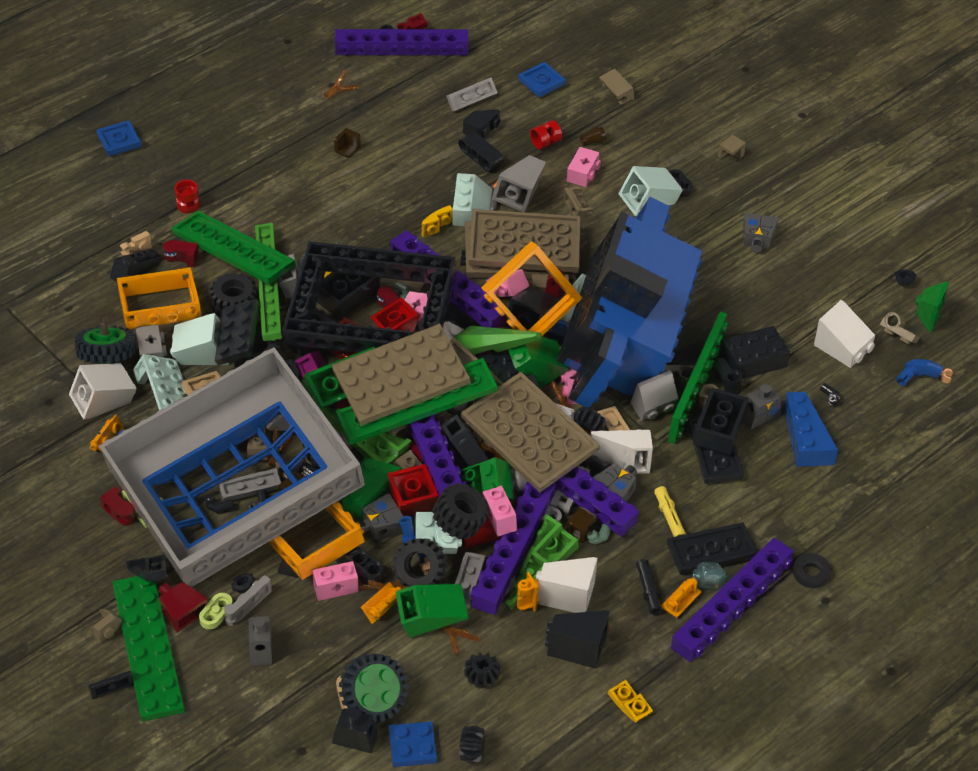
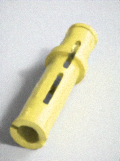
[654,486,686,537]

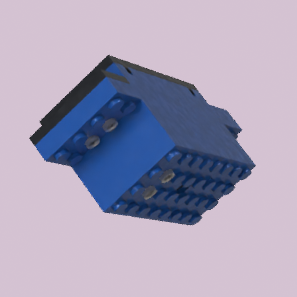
[557,197,702,408]

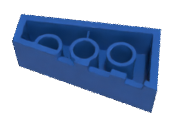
[784,392,838,467]

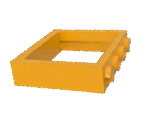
[481,241,582,337]
[117,267,201,330]
[268,501,365,580]

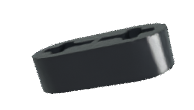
[669,169,692,197]

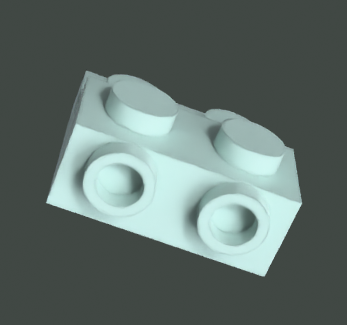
[415,512,462,554]

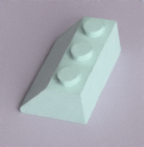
[452,173,492,226]

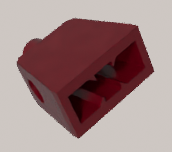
[159,582,208,633]

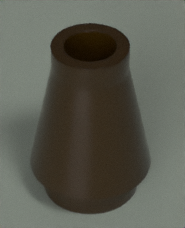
[580,126,606,145]

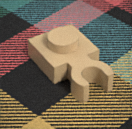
[120,231,152,255]

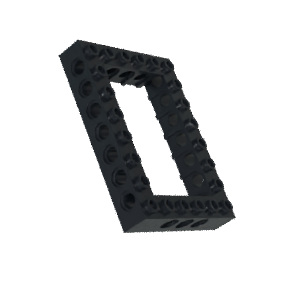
[282,241,457,353]

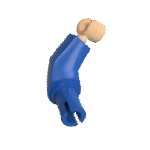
[896,359,953,386]
[399,516,430,575]

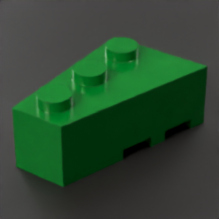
[342,457,402,521]

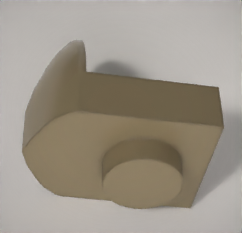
[93,609,122,643]

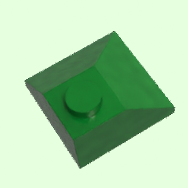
[915,281,949,332]

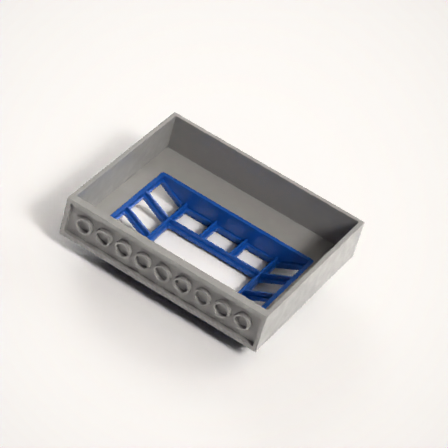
[99,347,365,587]

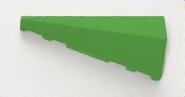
[455,326,541,355]
[319,406,412,465]
[506,514,579,610]

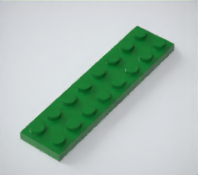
[171,211,296,284]
[668,312,728,444]
[336,358,498,445]
[112,576,185,722]

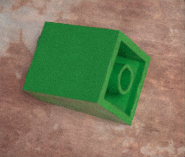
[508,337,569,388]

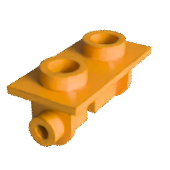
[90,414,125,451]
[517,572,540,612]
[661,578,702,618]
[361,582,401,624]

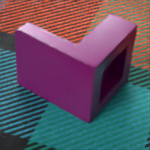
[295,350,326,378]

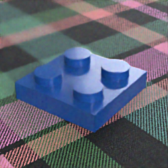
[518,62,566,97]
[96,120,141,156]
[389,721,437,767]

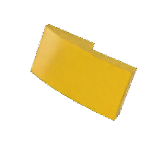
[422,205,453,237]
[607,680,653,723]

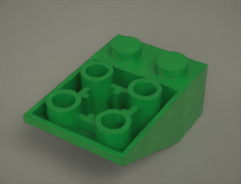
[448,457,514,501]
[395,584,469,638]

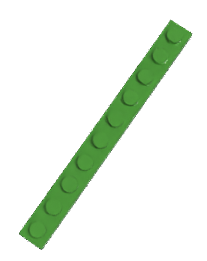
[255,223,282,341]

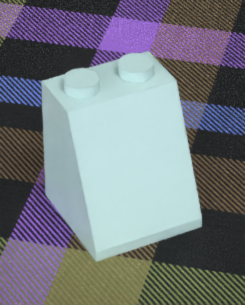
[618,166,683,216]
[170,313,230,365]

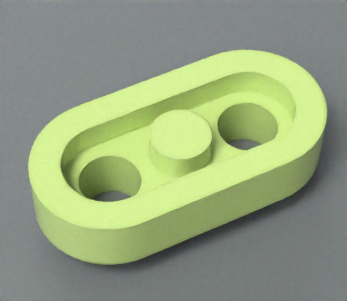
[199,593,233,629]

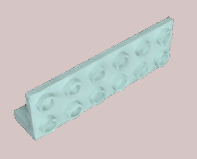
[133,354,188,410]

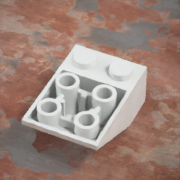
[589,430,653,474]

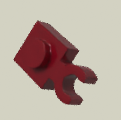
[397,13,428,29]

